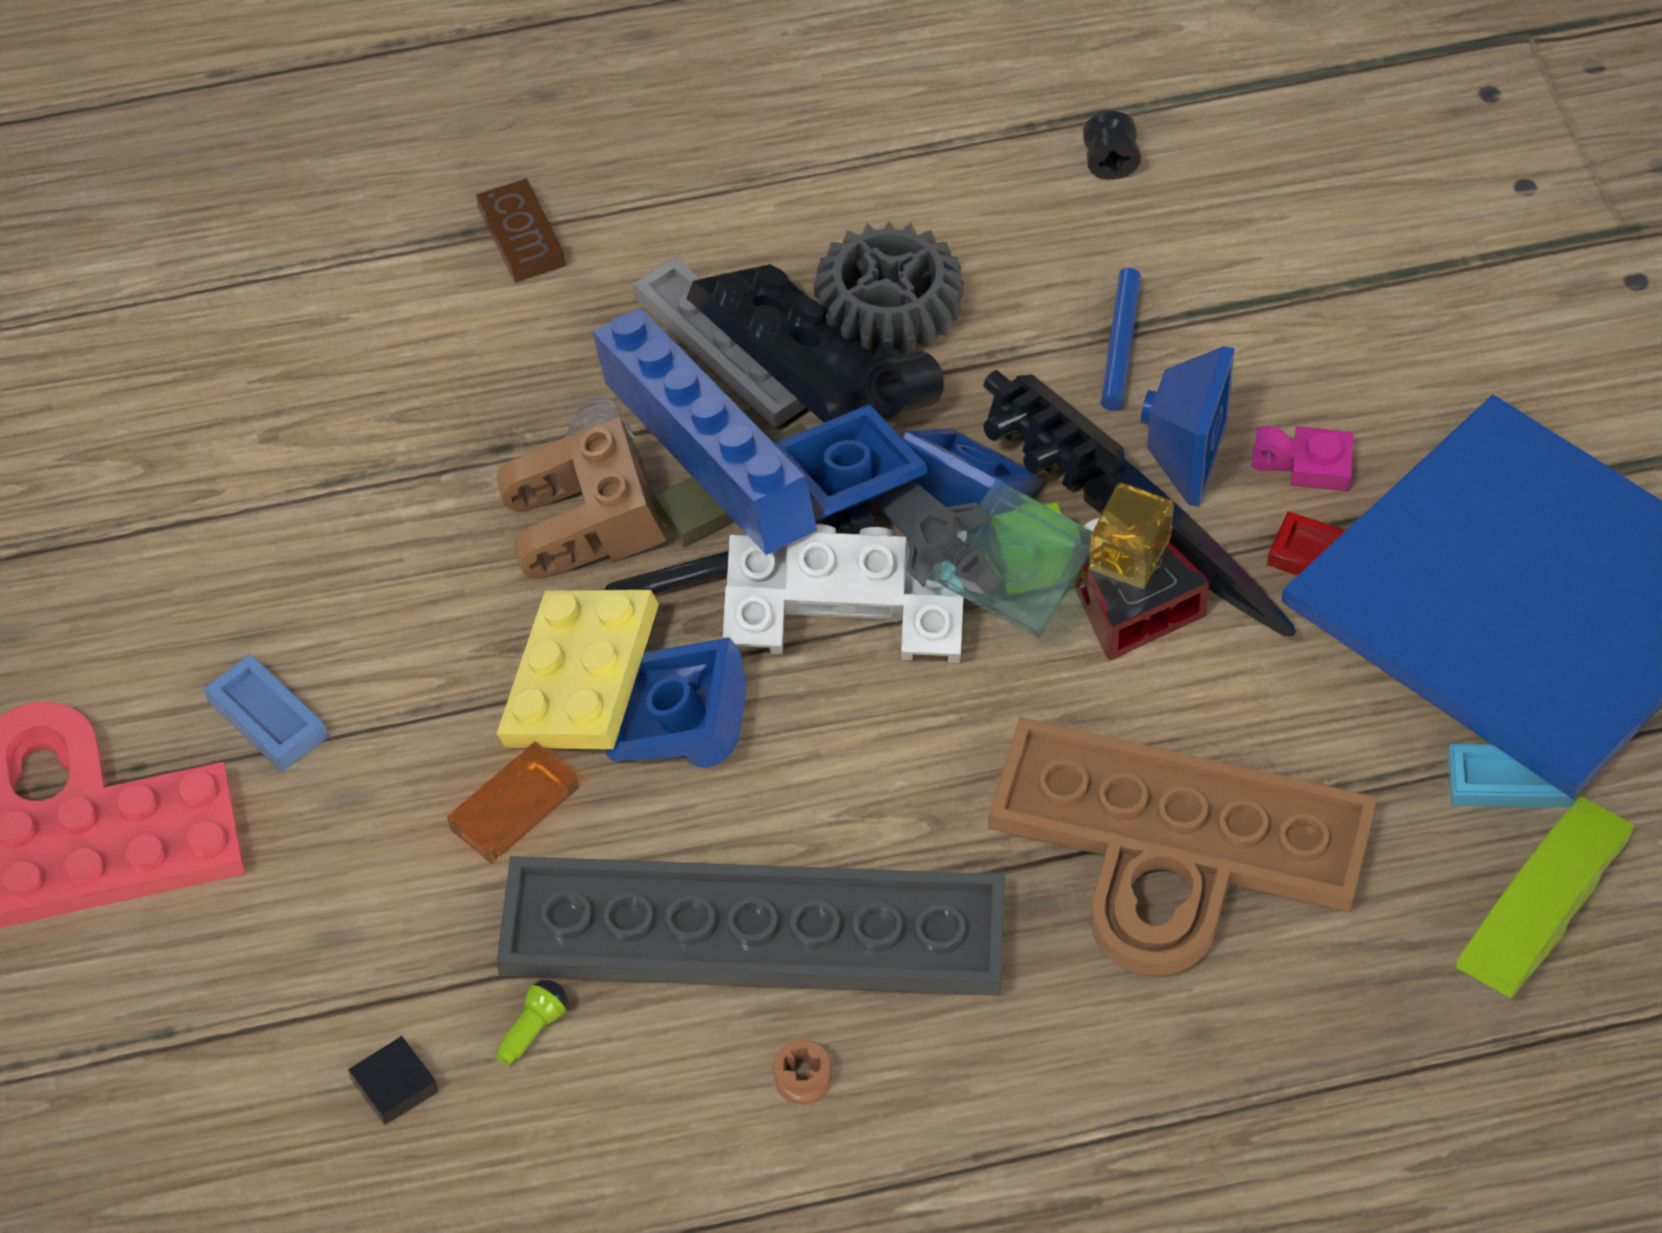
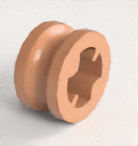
[773,1040,832,1105]

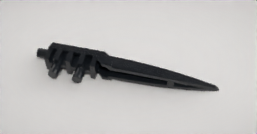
[983,370,1296,637]

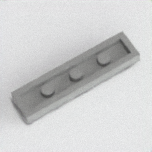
[633,256,806,428]

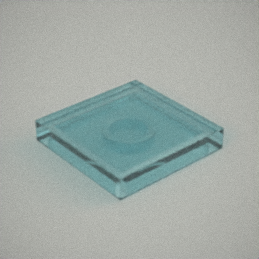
[936,479,1099,638]

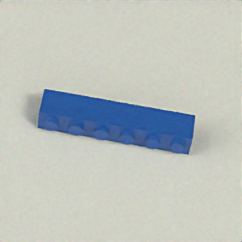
[592,308,817,555]

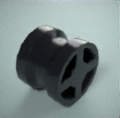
[1083,111,1141,180]

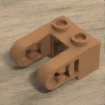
[496,416,667,578]

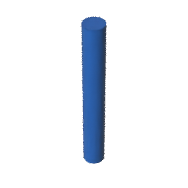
[1101,268,1141,411]

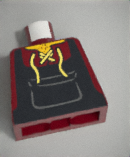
[1075,518,1209,661]

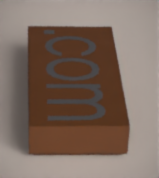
[476,178,566,282]

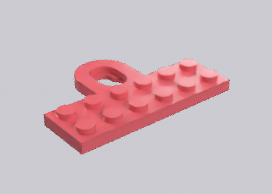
[0,701,245,928]

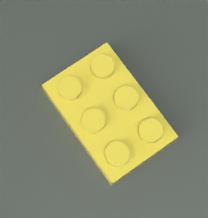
[496,590,659,749]

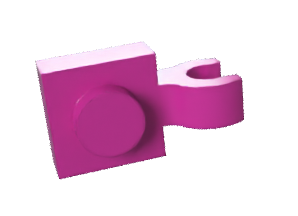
[1251,426,1353,491]

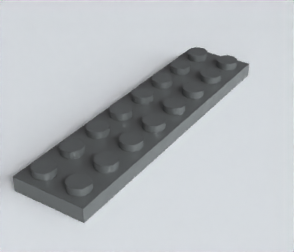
[496,856,1005,995]

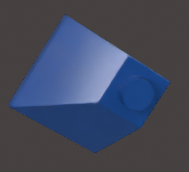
[1140,346,1235,507]
[774,404,927,524]

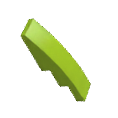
[1455,796,1635,999]

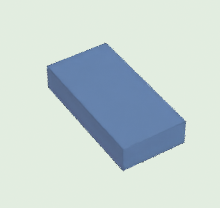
[204,654,328,772]

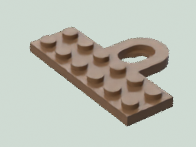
[988,717,1378,976]

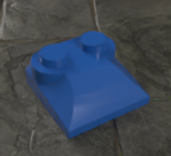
[606,637,747,768]

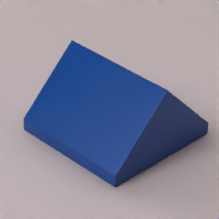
[903,428,1047,537]

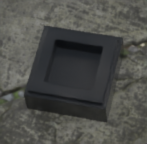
[348,1036,438,1125]

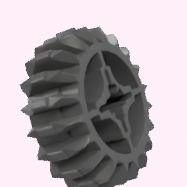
[814,220,964,353]

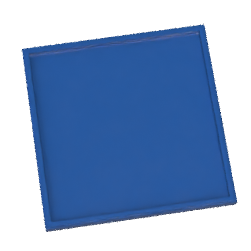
[1281,394,1662,799]

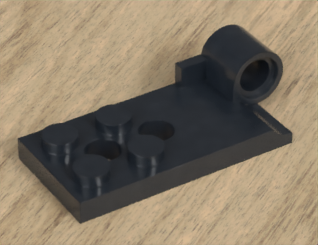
[686,264,944,423]

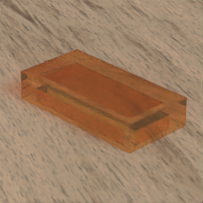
[447,741,579,864]

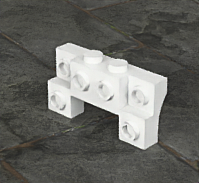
[723,524,963,663]

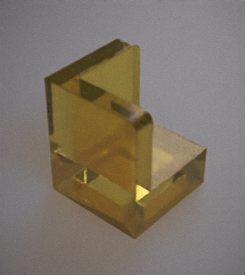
[1089,483,1174,589]

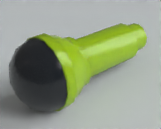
[494,980,568,1067]

